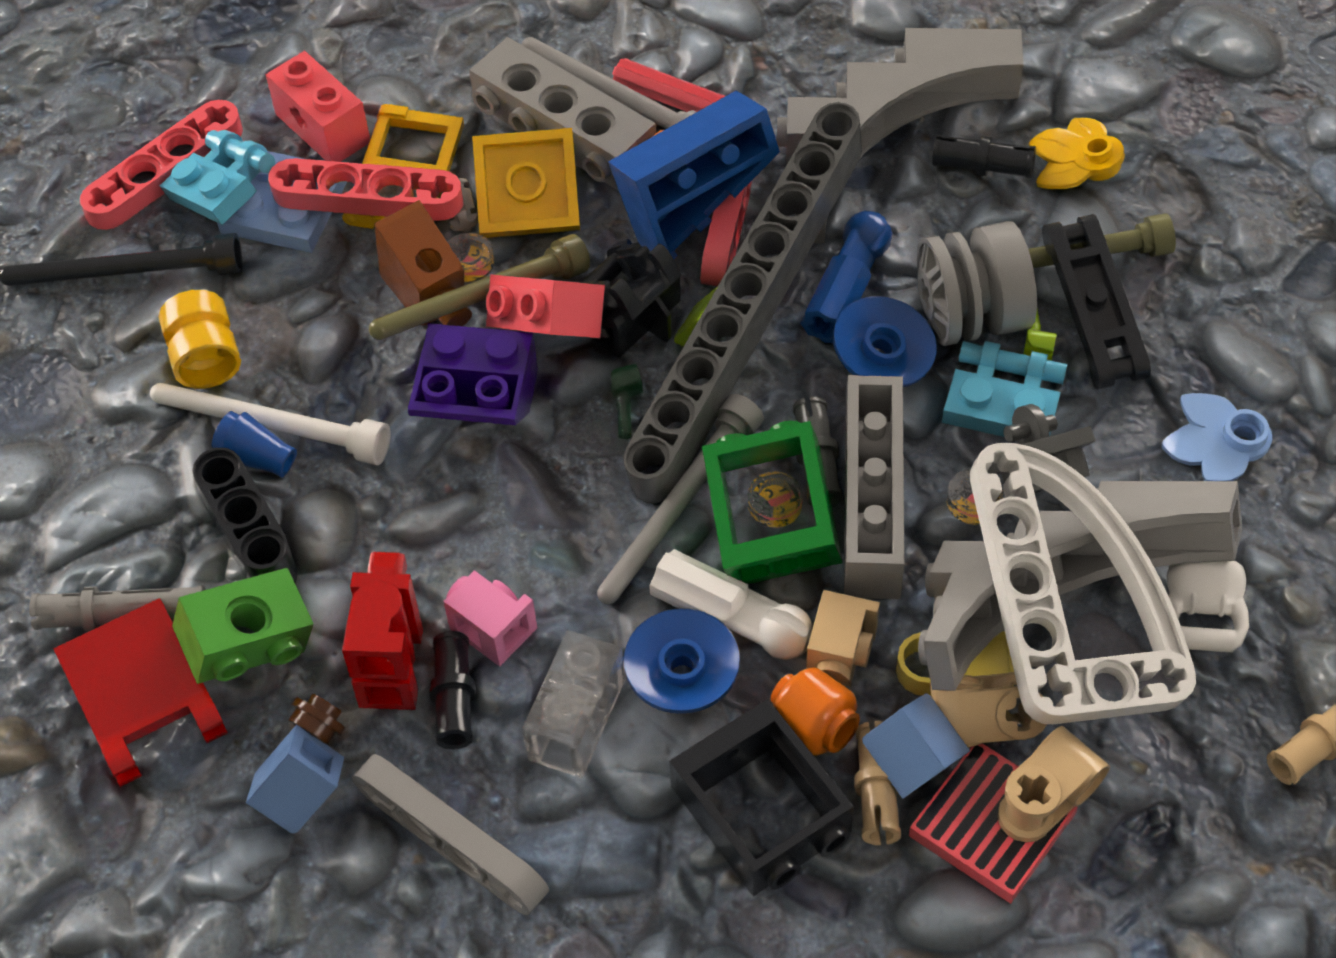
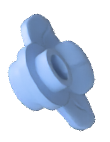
[1161,393,1272,481]

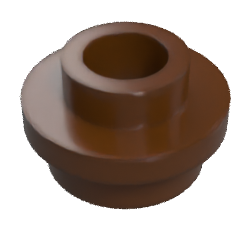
[288,693,345,745]

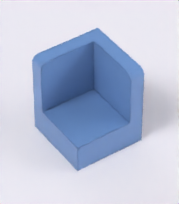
[862,693,970,799]
[246,724,344,833]

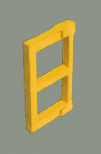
[342,104,464,229]

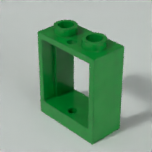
[702,421,843,584]

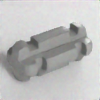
[441,178,478,234]

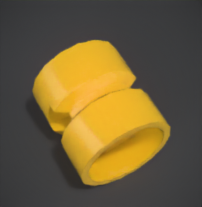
[158,290,241,389]

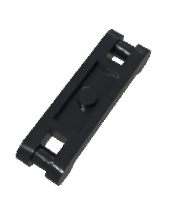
[1042,214,1151,389]

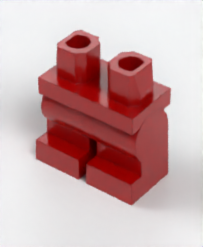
[342,552,423,710]

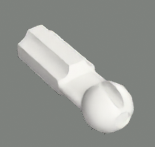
[650,549,813,660]

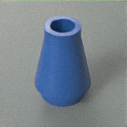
[211,411,297,477]

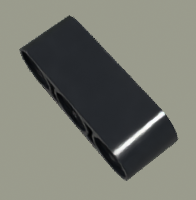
[192,448,298,583]

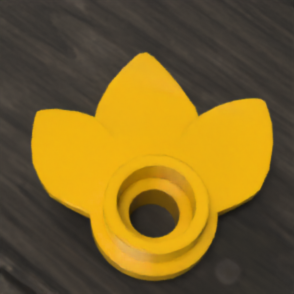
[1029,118,1125,189]

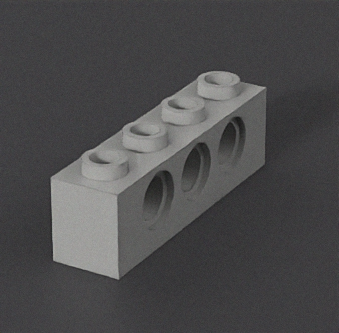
[469,37,656,191]
[844,375,904,599]

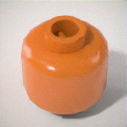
[771,667,860,756]

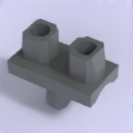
[987,404,1096,493]

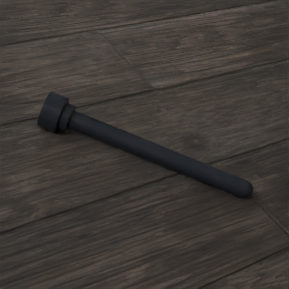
[0,233,243,286]

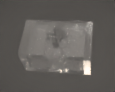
[522,630,625,778]

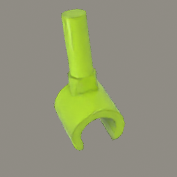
[1023,308,1057,361]

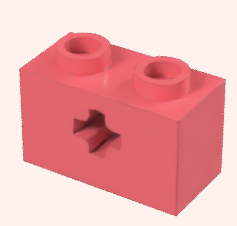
[265,50,370,162]
[486,274,605,338]

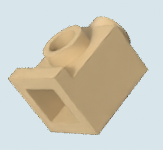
[806,590,880,687]

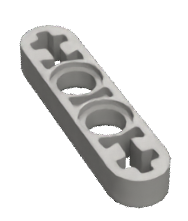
[352,754,549,915]

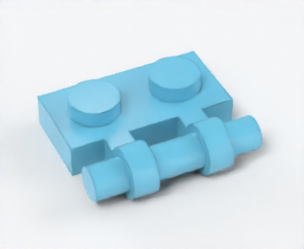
[159,130,275,225]
[942,341,1068,437]

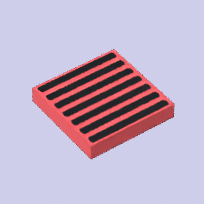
[909,743,1078,904]

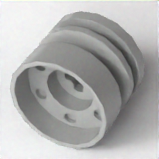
[917,221,1037,346]

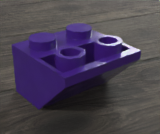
[407,323,538,426]

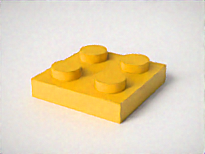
[472,128,581,238]

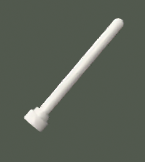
[150,383,391,465]

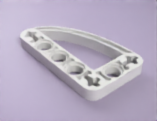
[970,443,1196,725]

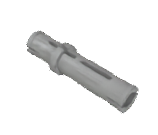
[29,585,206,632]

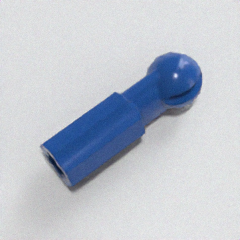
[800,210,893,343]

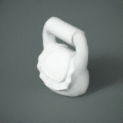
[1167,561,1249,653]

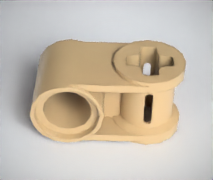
[930,672,1047,747]
[997,726,1110,843]

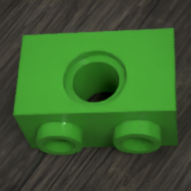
[172,568,314,684]

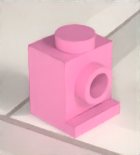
[443,570,538,667]

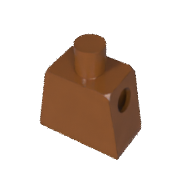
[374,200,472,326]

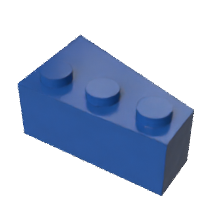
[608,90,780,259]

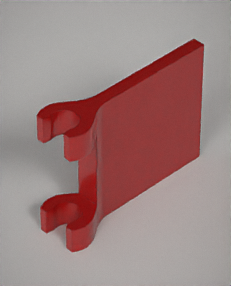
[53,598,228,787]

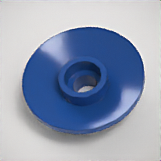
[833,296,937,388]
[624,608,740,714]

